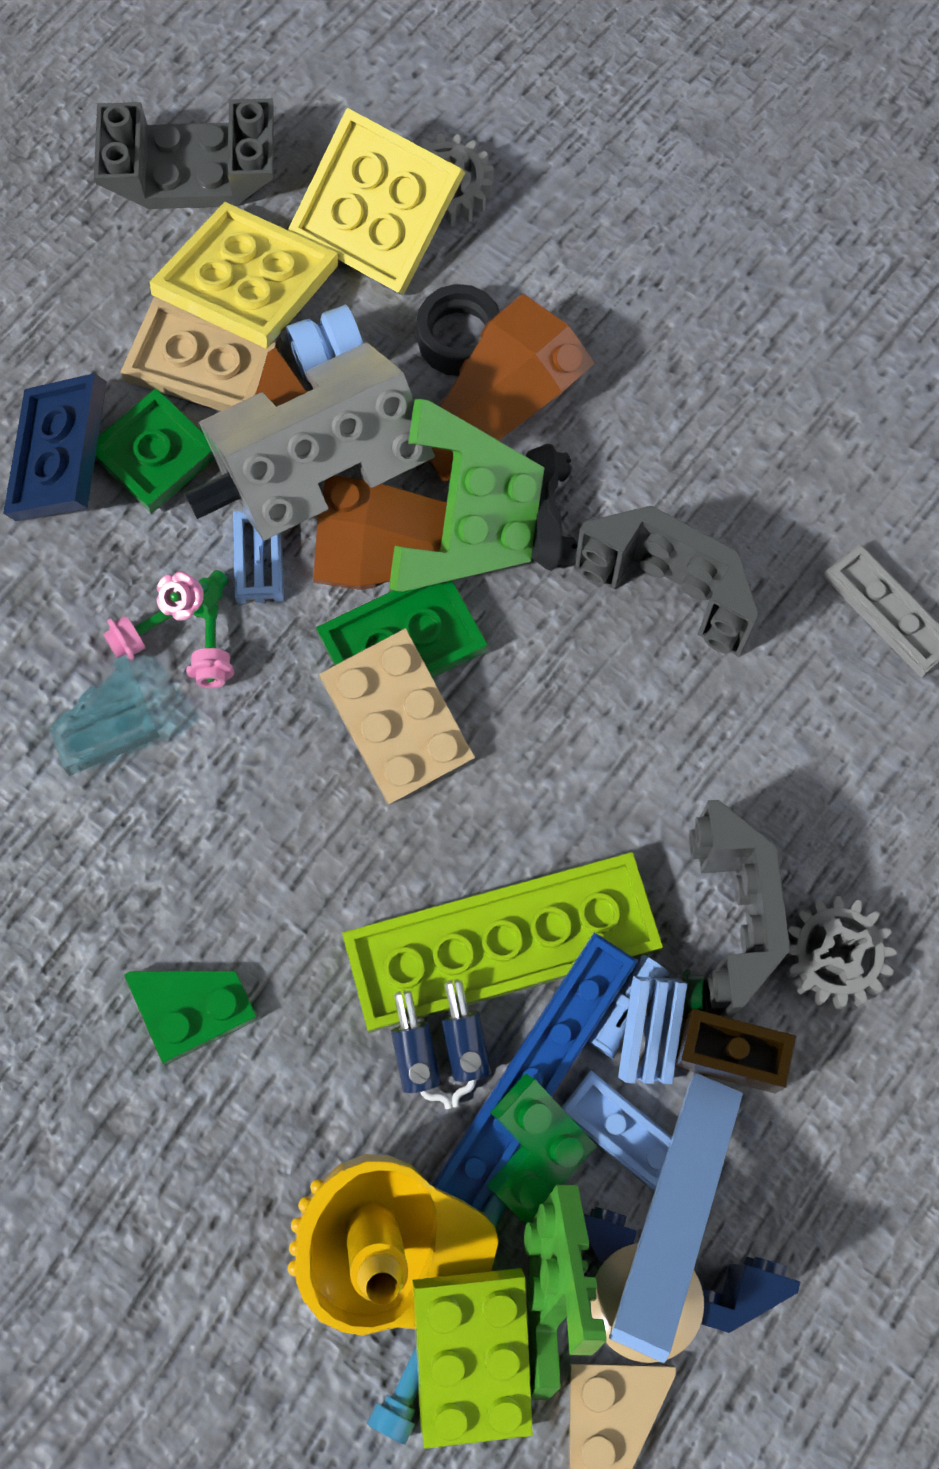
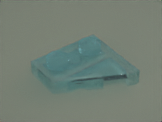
[49,655,160,776]

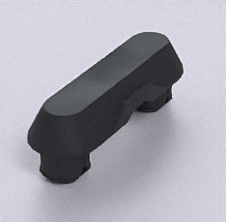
[525,443,578,571]

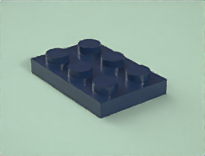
[3,373,107,521]

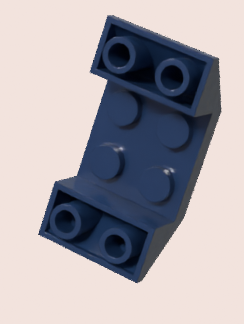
[584,1207,800,1333]

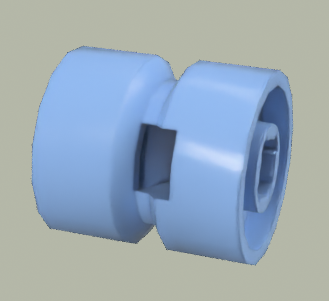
[286,305,363,383]

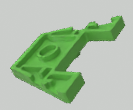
[389,399,544,592]
[524,1185,607,1400]

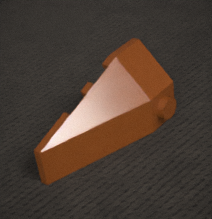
[427,294,595,482]
[313,475,447,590]

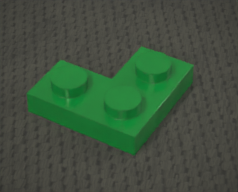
[486,1073,597,1225]

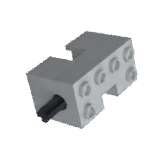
[184,342,435,541]

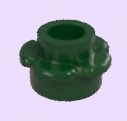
[681,969,706,1019]

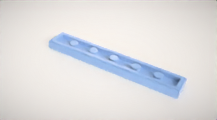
[609,1073,743,1363]

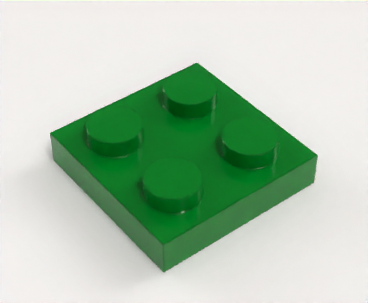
[95,388,215,514]

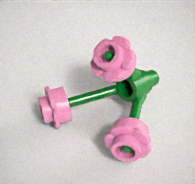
[103,570,234,688]

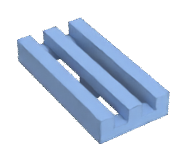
[233,511,284,604]
[618,976,687,1084]

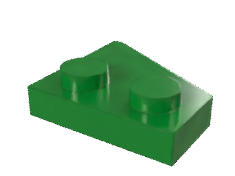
[124,971,259,1065]

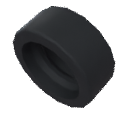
[416,284,500,376]

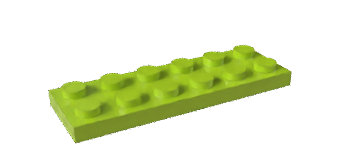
[342,852,663,1033]

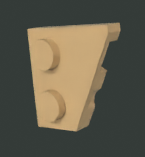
[569,1363,676,1469]

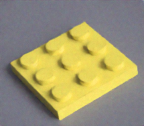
[288,108,466,296]
[150,202,338,349]

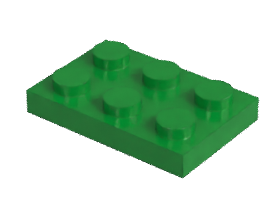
[316,580,488,678]

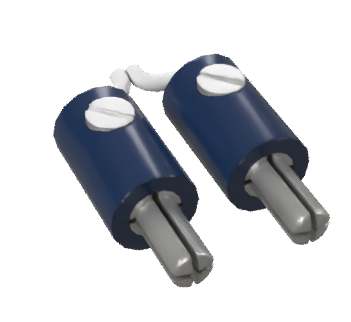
[391,979,491,1109]

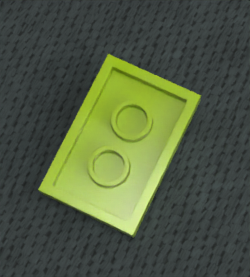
[412,1268,533,1449]

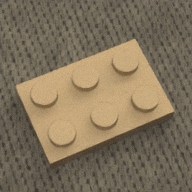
[120,297,282,411]
[318,628,475,804]

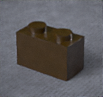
[675,1009,796,1094]

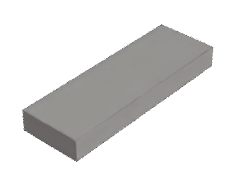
[823,543,939,678]

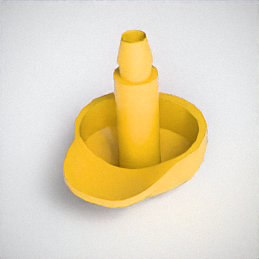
[287,1154,498,1336]

